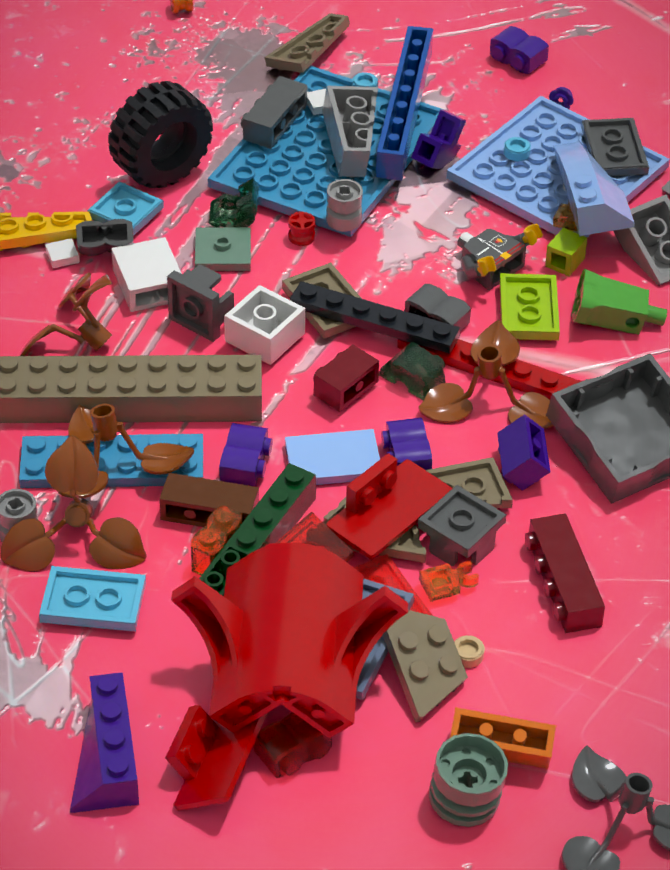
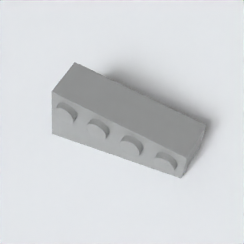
[322,86,378,178]

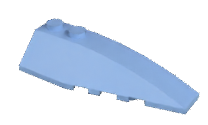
[553,142,635,236]

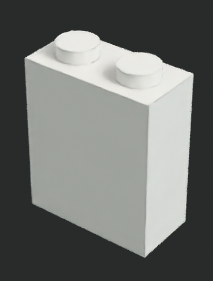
[111,237,182,312]

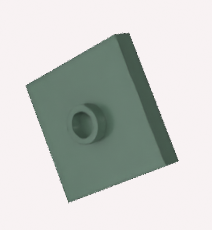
[195,227,251,271]

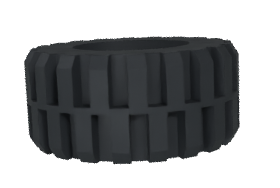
[108,81,213,188]

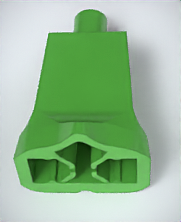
[571,268,667,335]

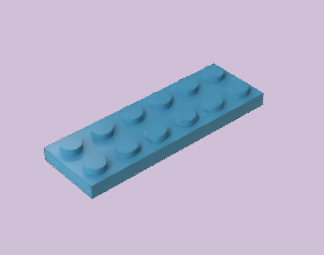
[19,434,203,488]

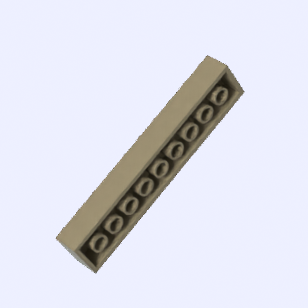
[0,355,262,423]

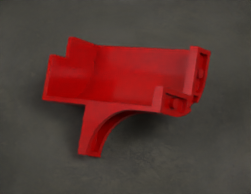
[171,543,408,738]

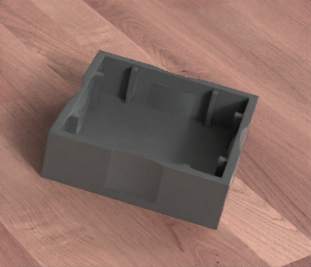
[546,353,670,504]

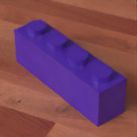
[70,672,139,813]

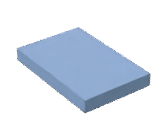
[285,429,380,485]

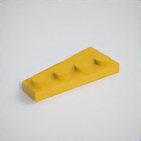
[0,212,92,251]

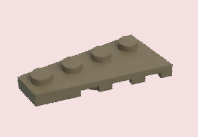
[264,13,350,73]

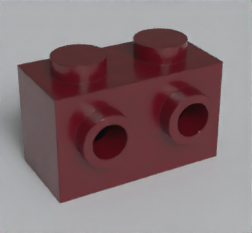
[313,344,379,412]

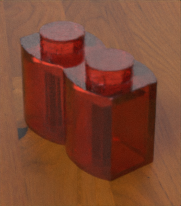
[253,712,332,778]

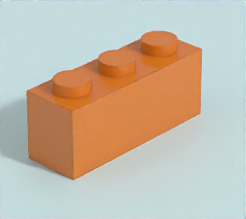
[450,707,556,769]

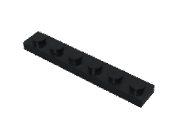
[290,281,460,354]

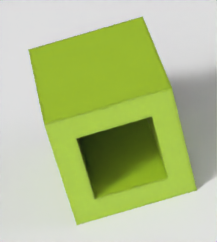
[545,228,588,276]

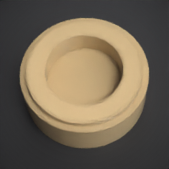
[454,635,485,668]

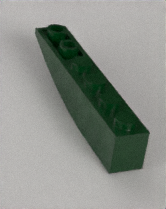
[199,463,316,596]

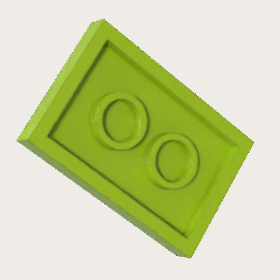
[499,273,560,340]

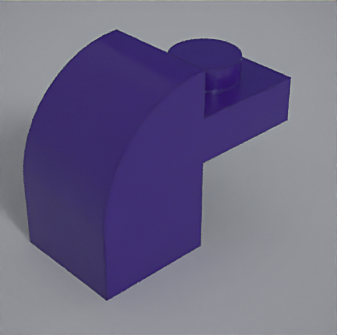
[411,109,466,169]

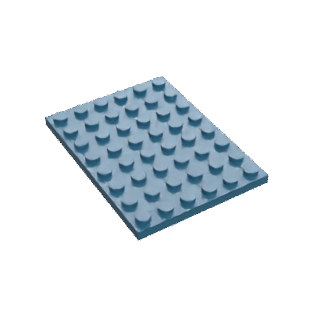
[208,66,444,237]

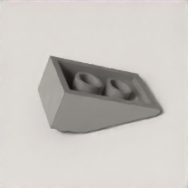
[613,194,670,286]

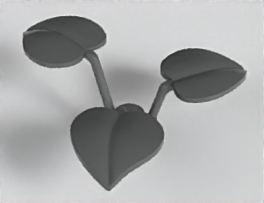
[562,745,670,870]

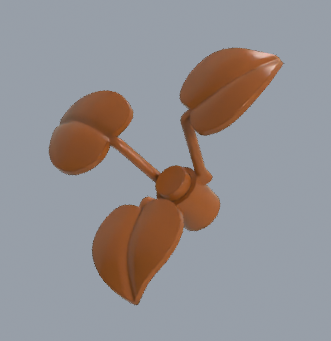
[19,272,112,356]
[419,320,554,430]
[58,404,194,498]
[1,435,147,572]

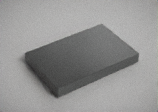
[581,118,649,177]

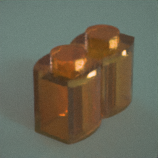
[191,505,242,575]

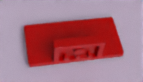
[326,453,453,559]
[165,705,268,811]

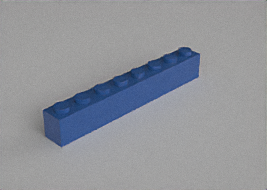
[376,26,433,181]

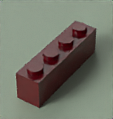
[525,513,605,633]

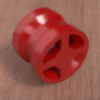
[288,212,316,246]

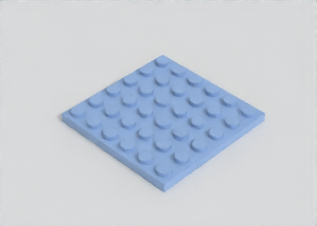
[446,96,670,237]

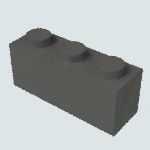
[241,76,307,149]

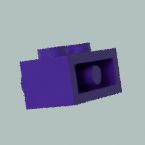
[497,414,551,490]

